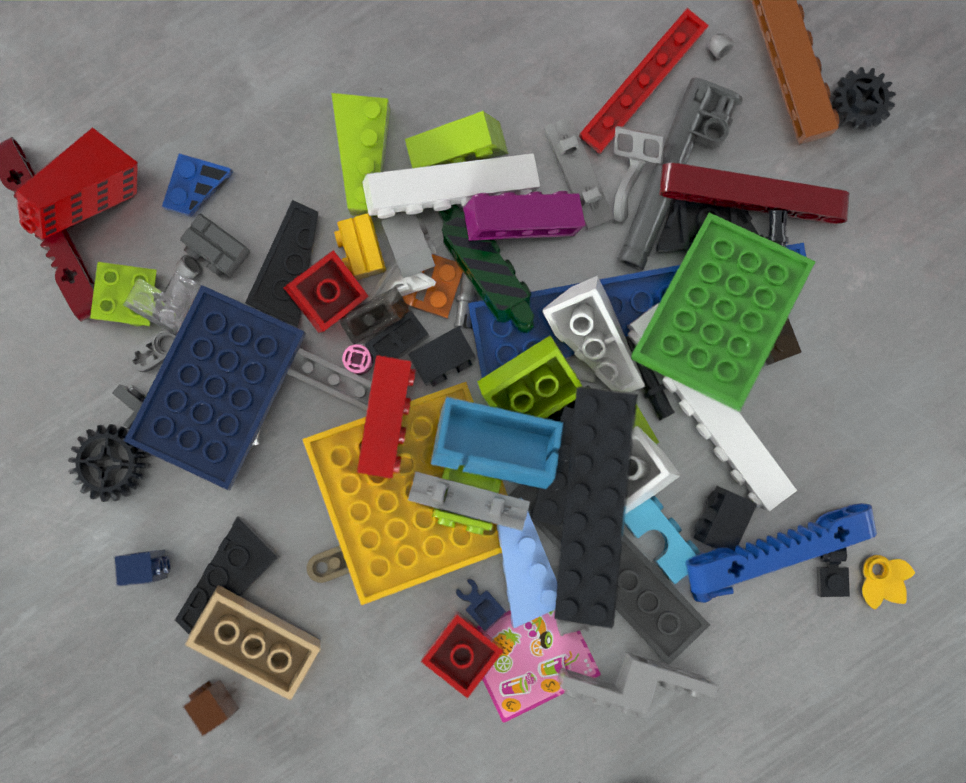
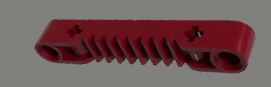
[0,137,95,322]

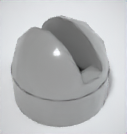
[709,33,734,59]
[175,255,201,280]

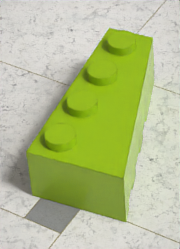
[331,93,390,218]

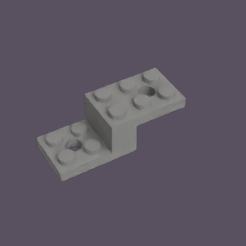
[557,652,719,717]

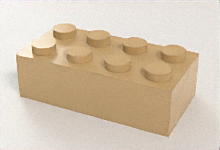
[185,585,321,700]

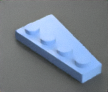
[497,498,558,628]

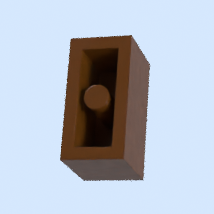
[183,680,240,736]

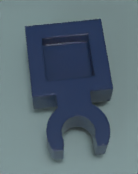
[456,579,507,632]

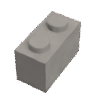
[381,211,436,278]

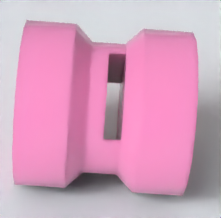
[342,344,373,375]

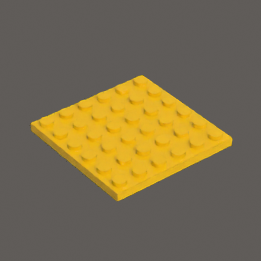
[302,382,508,606]

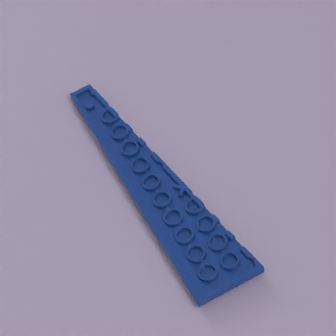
[468,242,806,378]

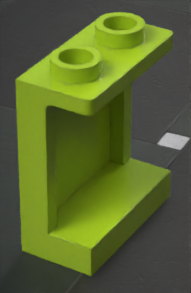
[432,465,502,535]

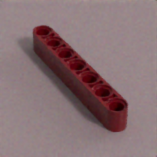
[659,163,850,224]

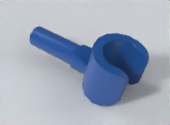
[691,587,734,603]

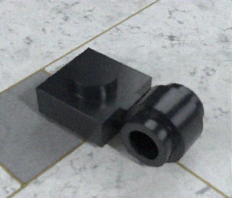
[817,547,850,597]

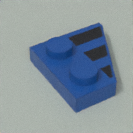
[162,153,233,217]

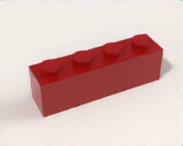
[357,356,416,479]

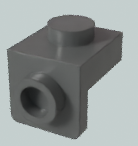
[112,384,145,429]

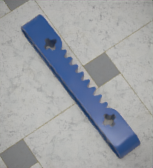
[685,503,877,594]

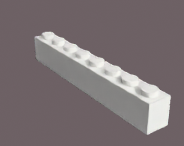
[627,304,797,512]

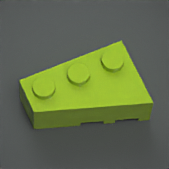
[405,111,509,168]

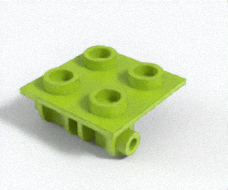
[90,262,157,327]

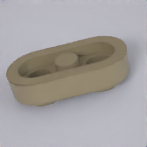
[307,546,350,583]

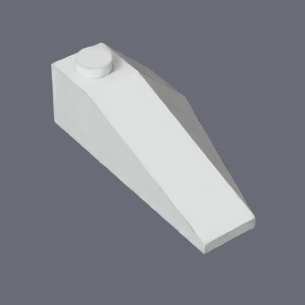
[543,276,645,392]
[563,426,681,520]

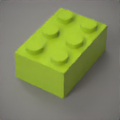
[477,335,583,419]

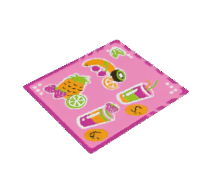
[478,610,601,723]

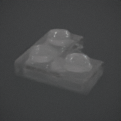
[123,271,201,335]

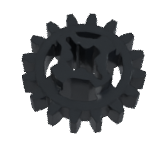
[831,67,896,131]

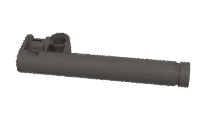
[617,78,743,270]

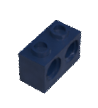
[114,550,171,586]

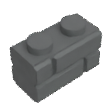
[180,213,250,277]

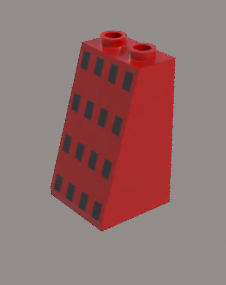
[16,127,138,240]

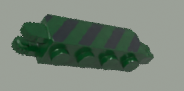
[438,204,534,334]

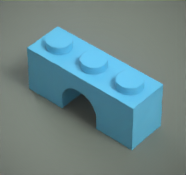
[624,496,701,584]

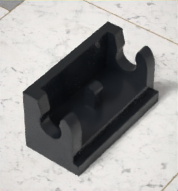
[365,311,429,359]

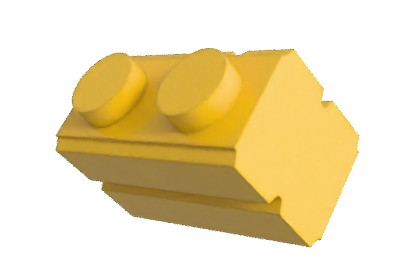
[334,213,386,280]

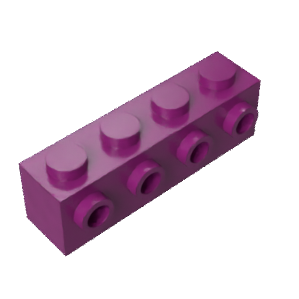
[463,191,585,240]

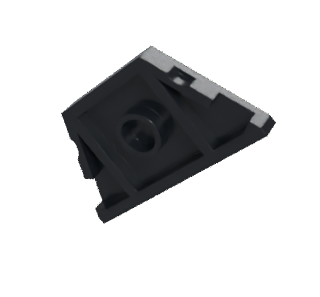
[656,199,764,252]

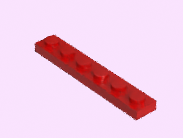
[579,8,709,154]

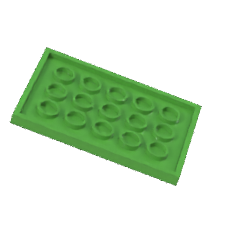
[631,213,816,412]

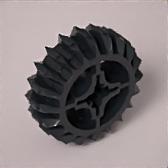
[68,424,148,502]

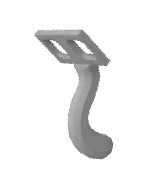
[613,126,665,222]

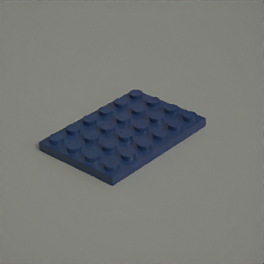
[124,285,306,491]

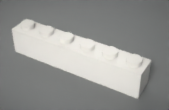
[362,153,540,218]

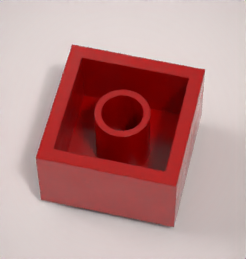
[283,250,369,333]
[421,611,504,699]

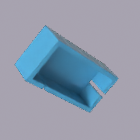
[431,397,563,489]

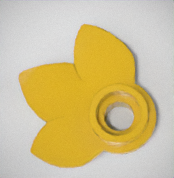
[862,555,915,609]

